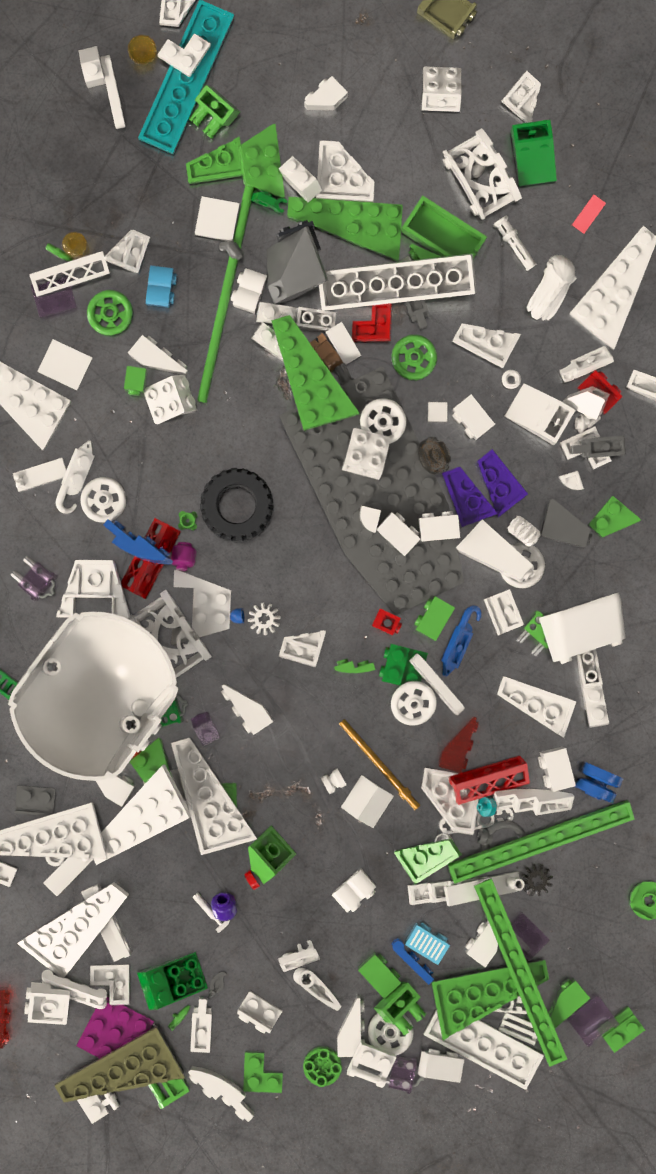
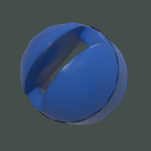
[230,608,245,624]

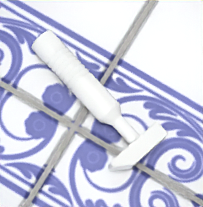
[193,892,230,933]

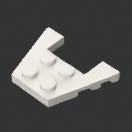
[56,560,130,619]
[171,570,231,645]

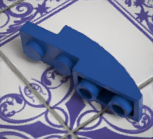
[103,519,173,564]

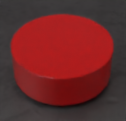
[244,870,260,890]

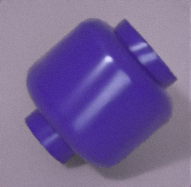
[211,892,237,921]

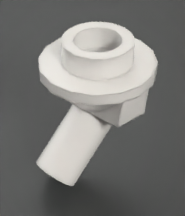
[575,414,601,433]

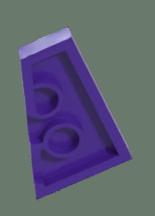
[477,449,528,518]

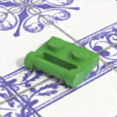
[148,1079,190,1109]

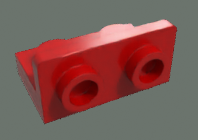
[577,370,623,415]

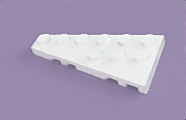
[0,362,71,451]
[171,738,257,855]

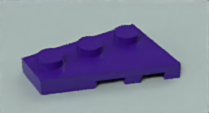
[442,467,498,527]

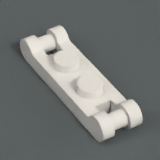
[42,970,107,1009]

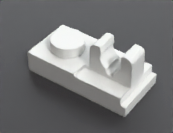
[278,940,320,972]

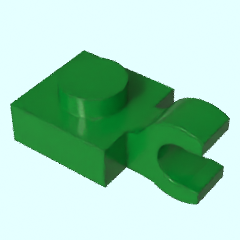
[251,191,288,213]

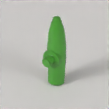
[46,243,73,261]
[168,1005,190,1031]

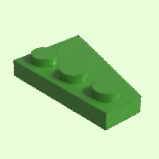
[186,137,243,184]
[129,738,174,784]

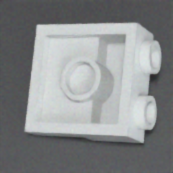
[24,982,70,1025]

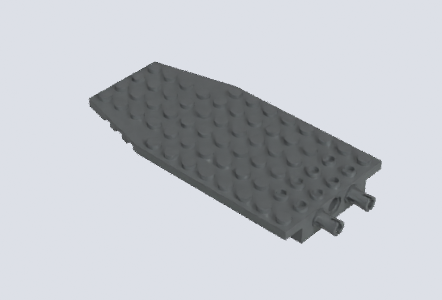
[279,363,464,615]

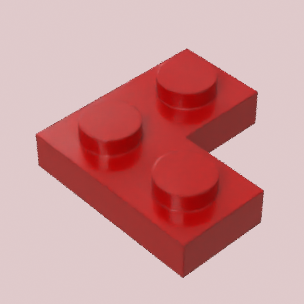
[352,303,392,342]

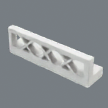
[29,251,110,297]
[81,883,132,962]

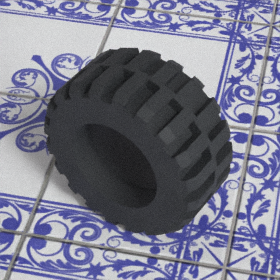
[200,468,274,542]

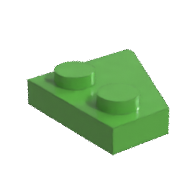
[587,496,641,537]

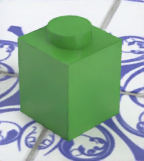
[124,366,148,396]

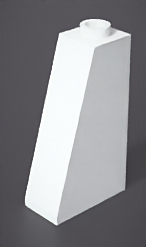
[456,520,534,582]

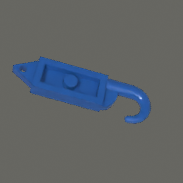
[441,605,481,677]

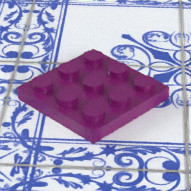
[76,995,155,1058]

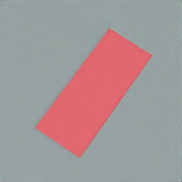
[572,195,606,233]

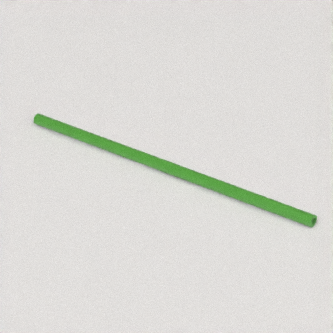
[197,185,255,403]

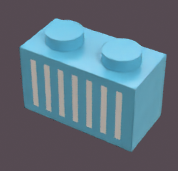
[404,923,450,965]

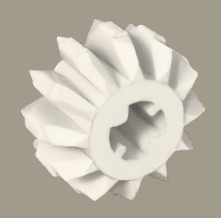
[508,516,541,547]
[248,603,281,635]

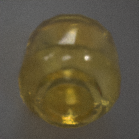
[62,232,88,259]

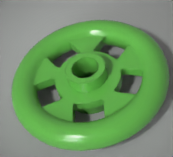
[87,290,133,335]
[392,335,437,380]

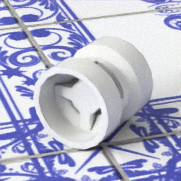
[321,768,346,794]

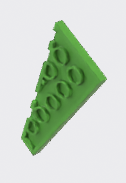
[287,197,403,262]
[431,960,549,1040]

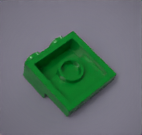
[379,644,428,690]

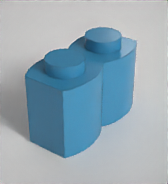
[146,265,177,308]

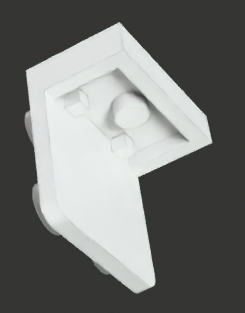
[144,374,197,424]

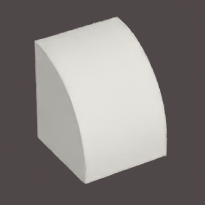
[360,506,381,533]

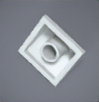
[341,775,394,828]

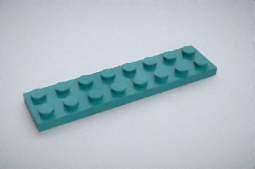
[138,0,235,155]

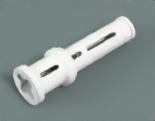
[493,215,537,271]

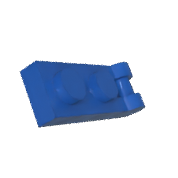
[392,938,434,985]

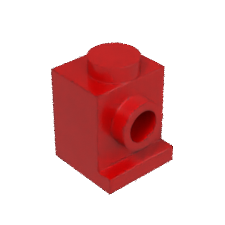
[372,609,402,636]

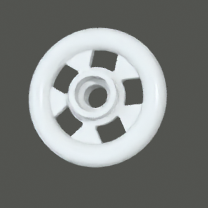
[360,398,406,444]
[81,477,126,523]
[501,543,545,588]
[391,681,436,725]
[368,1013,414,1055]

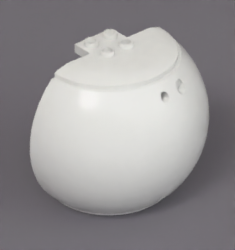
[8,612,178,781]

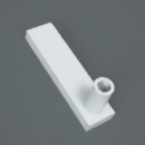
[444,871,525,906]

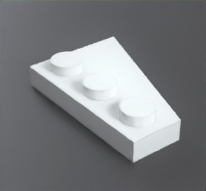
[452,323,521,368]

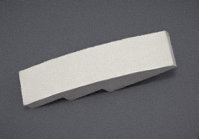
[493,789,574,815]
[408,876,487,905]

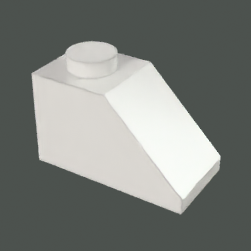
[79,46,106,88]

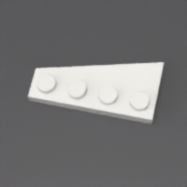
[497,676,576,738]

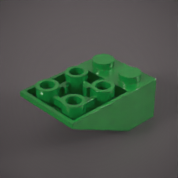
[510,120,557,187]
[137,952,208,1010]

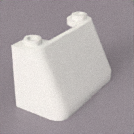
[539,592,626,664]

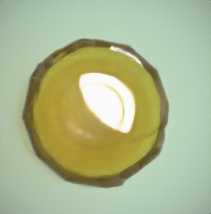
[127,34,156,65]

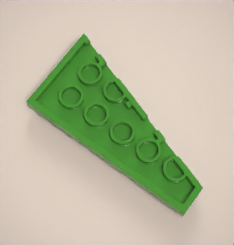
[271,315,359,431]

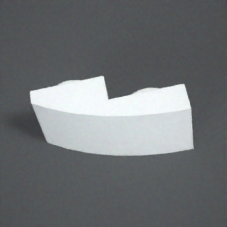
[325,322,361,365]

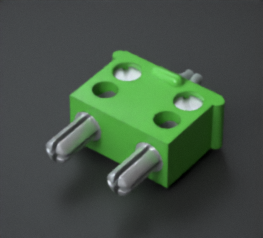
[517,610,555,656]

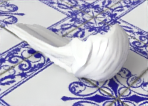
[527,255,577,321]

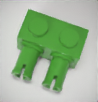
[189,85,241,138]
[374,982,426,1035]

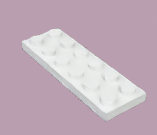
[423,1010,544,1090]

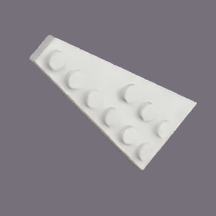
[570,226,656,350]
[94,764,192,865]
[0,803,108,859]
[17,882,129,978]

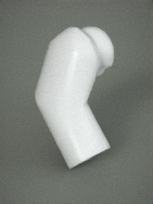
[471,155,485,179]

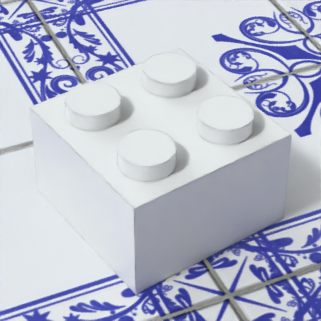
[538,747,576,792]

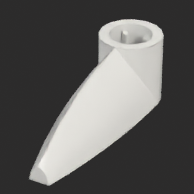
[293,967,341,1011]

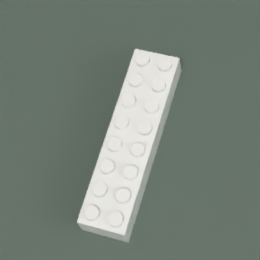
[319,254,477,311]

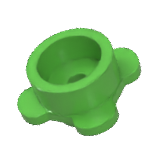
[178,511,198,530]

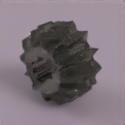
[521,863,553,896]

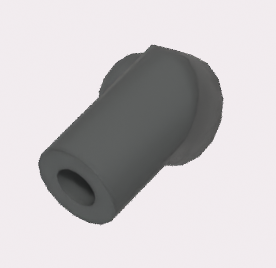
[219,241,243,260]

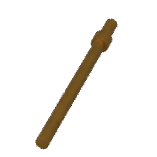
[339,719,421,810]

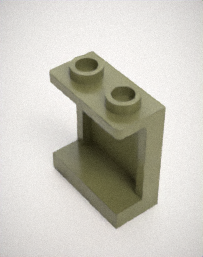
[417,0,477,40]

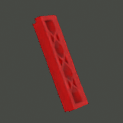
[121,518,181,599]
[449,756,530,805]

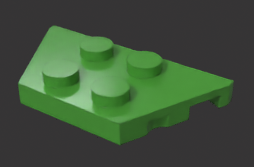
[239,124,285,198]

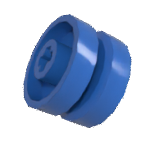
[574,762,624,803]

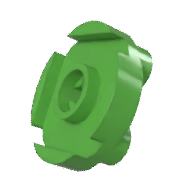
[629,881,656,920]

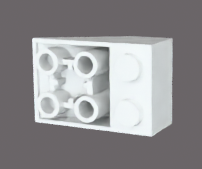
[504,384,575,445]
[221,684,274,735]

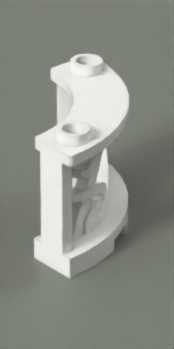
[443,128,522,220]
[130,590,212,678]

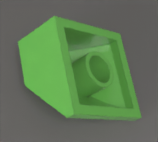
[248,826,296,884]

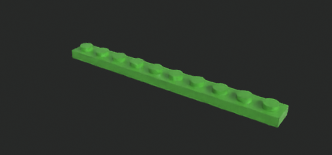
[448,800,634,884]
[474,878,567,1067]

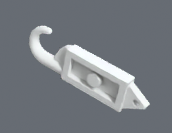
[56,440,95,514]

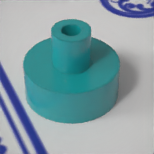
[477,797,497,817]

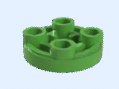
[303,1046,342,1087]

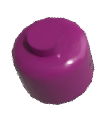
[171,542,197,571]

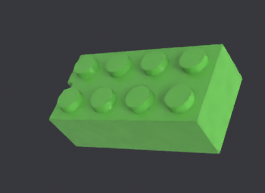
[401,195,487,260]

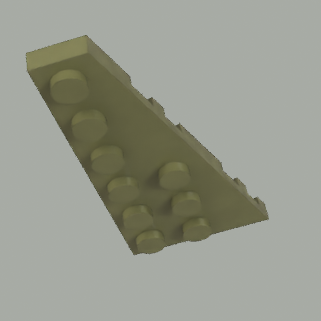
[54,1026,185,1103]

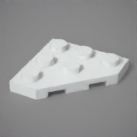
[316,141,374,202]
[421,768,481,835]

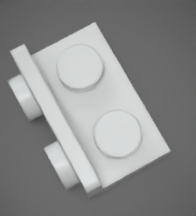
[237,991,282,1033]

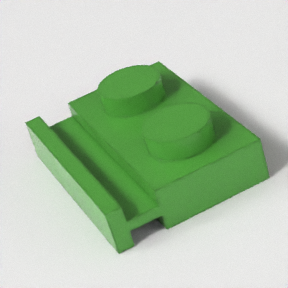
[597,1006,645,1053]

